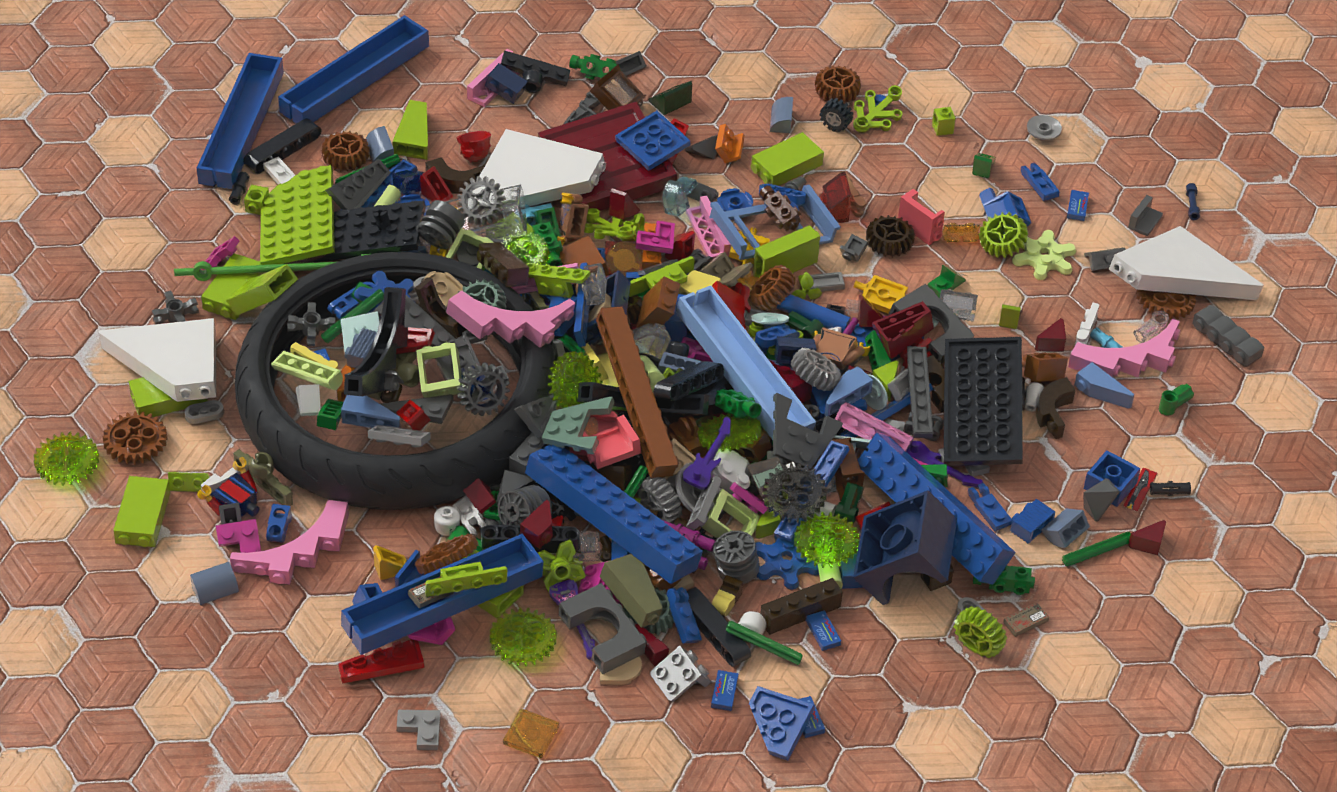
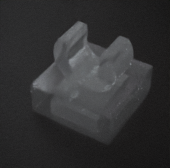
[845,299,858,319]

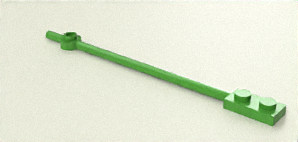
[174,254,369,281]

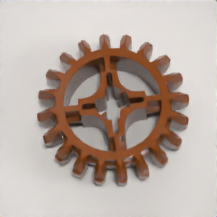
[814,65,861,104]
[321,131,370,172]
[749,265,796,311]

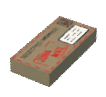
[408,576,454,609]
[1003,603,1049,637]

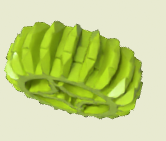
[979,212,1028,258]
[953,606,1007,658]

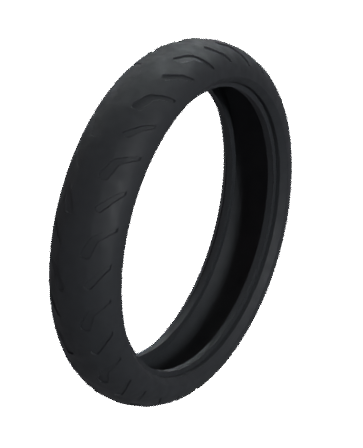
[235,252,557,510]

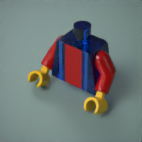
[197,457,260,517]

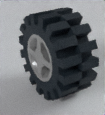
[819,98,854,132]

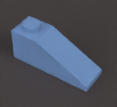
[1074,362,1134,409]
[825,366,873,417]
[341,395,401,428]

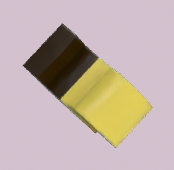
[711,575,743,616]

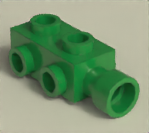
[569,54,622,80]
[530,222,563,266]
[715,389,762,419]
[973,565,1035,595]

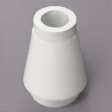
[1025,382,1044,412]

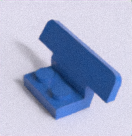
[979,188,1031,238]

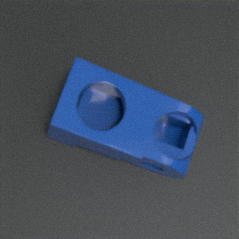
[266,504,292,543]

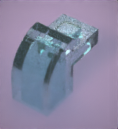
[662,176,697,216]

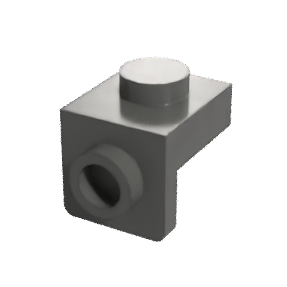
[839,234,868,262]

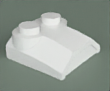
[711,448,750,494]

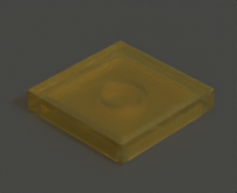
[503,708,559,758]

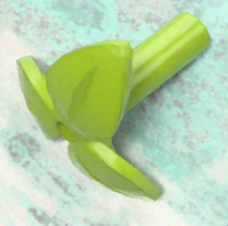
[791,272,822,299]

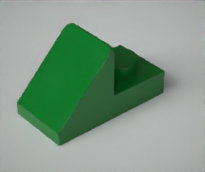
[972,153,996,178]
[927,265,966,298]

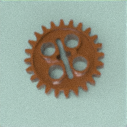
[1136,289,1196,320]
[102,411,168,465]
[415,534,479,574]

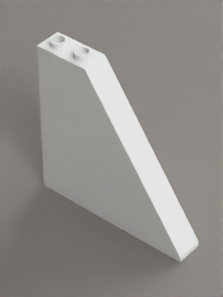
[462,129,606,221]
[1109,226,1264,300]
[99,318,216,402]

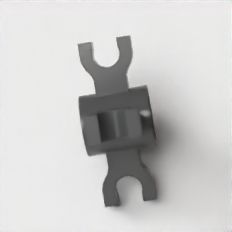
[152,291,199,324]
[288,302,335,346]

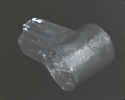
[1133,311,1169,343]

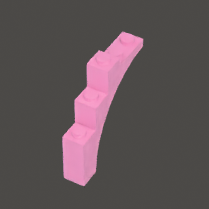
[446,291,575,347]
[1068,319,1181,377]
[230,500,349,584]

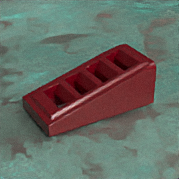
[635,623,669,666]

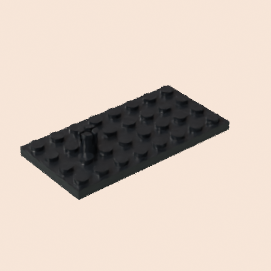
[284,200,426,264]
[944,337,1023,466]

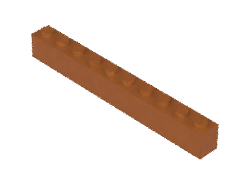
[596,307,679,478]

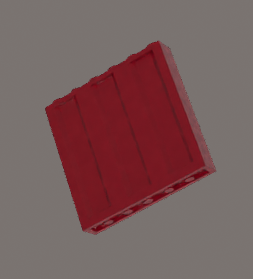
[538,102,677,211]

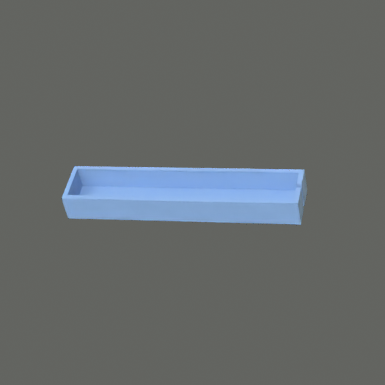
[676,285,816,440]

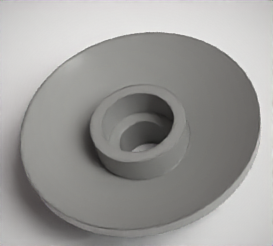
[1027,115,1062,140]

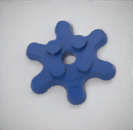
[354,271,415,320]
[755,535,819,590]

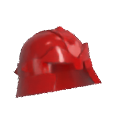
[456,131,491,163]

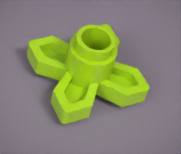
[538,540,586,592]

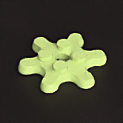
[1012,230,1076,280]

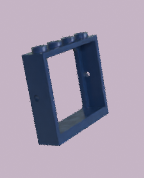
[564,270,631,359]

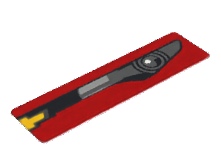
[1123,468,1157,511]

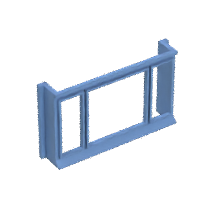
[709,184,841,260]

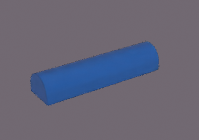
[777,294,850,333]

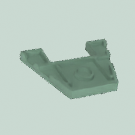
[542,397,614,454]

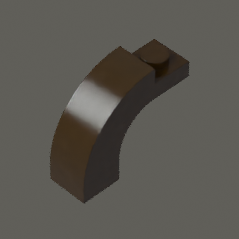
[425,157,485,194]
[414,278,467,339]
[1036,377,1075,439]

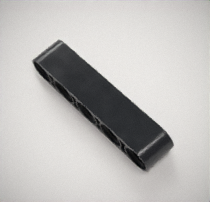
[243,118,322,174]
[654,361,724,401]
[480,525,580,553]
[687,587,751,667]

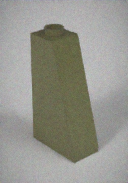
[599,554,663,628]

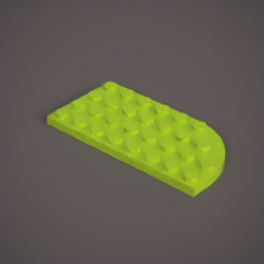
[260,165,335,265]

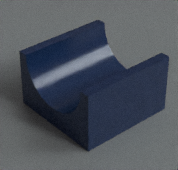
[853,490,957,605]

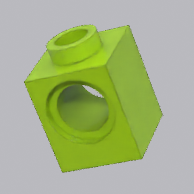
[932,107,956,136]
[244,185,269,215]

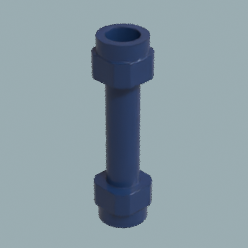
[1186,183,1200,220]

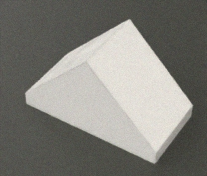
[296,384,321,416]

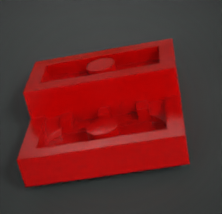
[712,281,745,325]

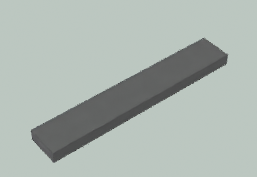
[907,346,933,438]

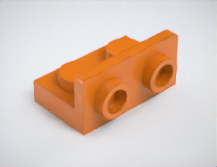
[715,124,745,164]

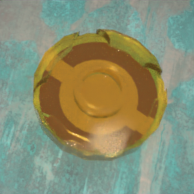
[606,242,643,277]

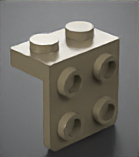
[699,252,753,288]

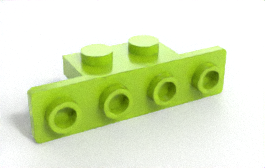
[629,256,694,297]
[526,263,591,298]
[425,562,508,597]

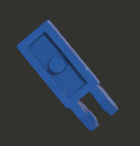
[1020,162,1060,201]
[968,483,1012,531]
[666,587,702,644]

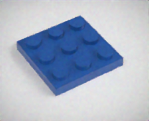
[615,110,691,171]

